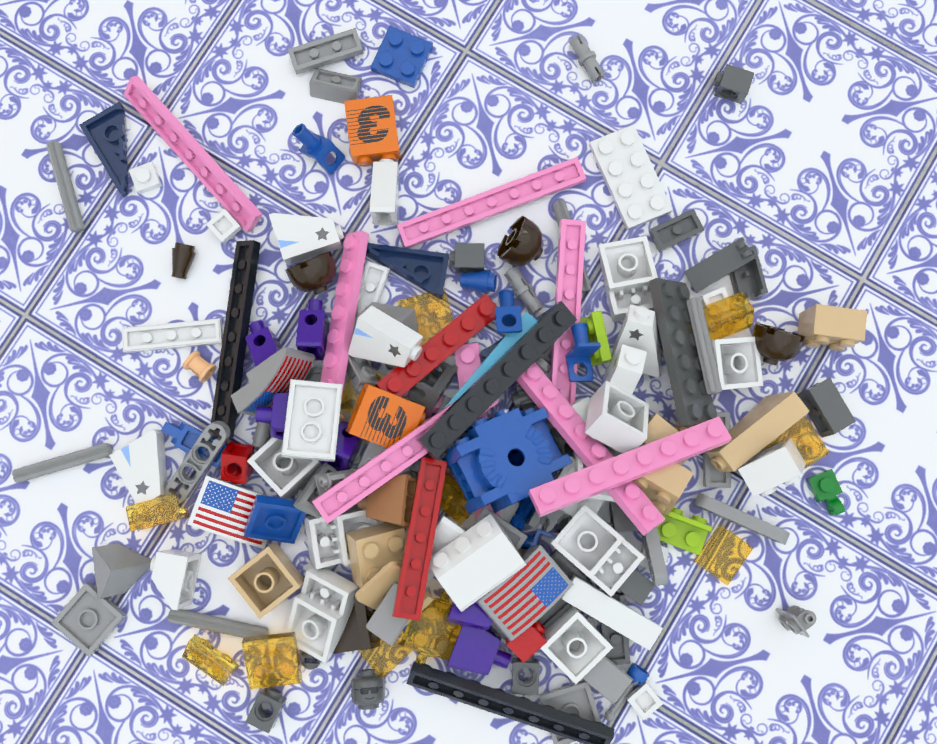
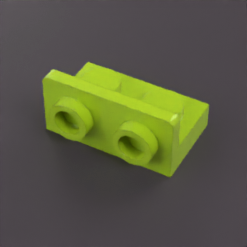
[580,311,612,366]
[657,507,713,555]

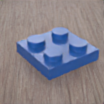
[370,26,433,88]
[244,494,307,544]

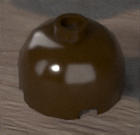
[497,216,543,267]
[285,251,336,295]
[752,323,805,365]

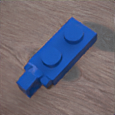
[161,422,228,469]

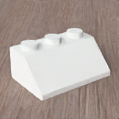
[430,513,527,612]

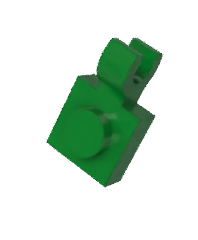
[806,469,846,516]

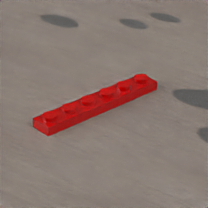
[375,294,497,397]
[392,457,447,621]

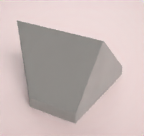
[92,543,152,599]

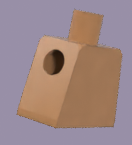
[357,474,417,528]

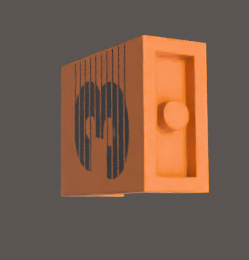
[344,95,401,166]
[345,383,426,448]

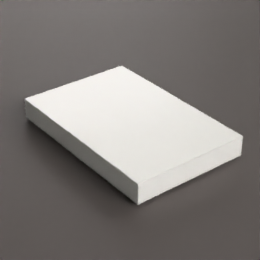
[281,379,343,462]

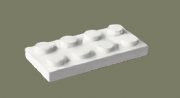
[589,124,672,231]

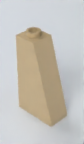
[706,391,809,472]

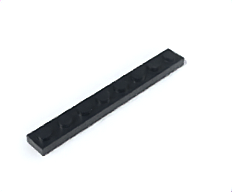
[211,240,261,437]
[417,301,577,459]
[406,662,615,744]

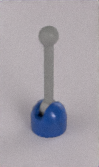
[604,663,650,721]

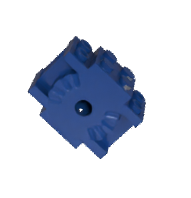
[442,407,572,515]

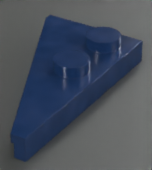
[79,101,129,197]
[366,243,449,299]

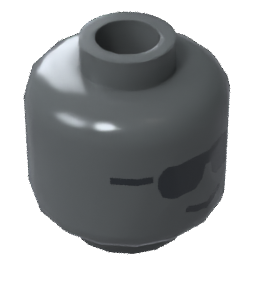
[351,669,385,710]

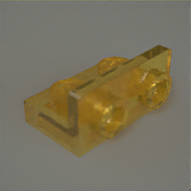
[703,292,754,340]
[440,473,472,526]
[126,494,189,532]
[182,634,239,687]

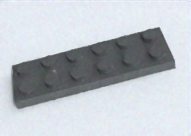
[648,278,717,427]

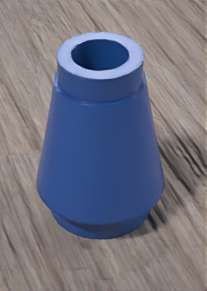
[460,270,497,294]

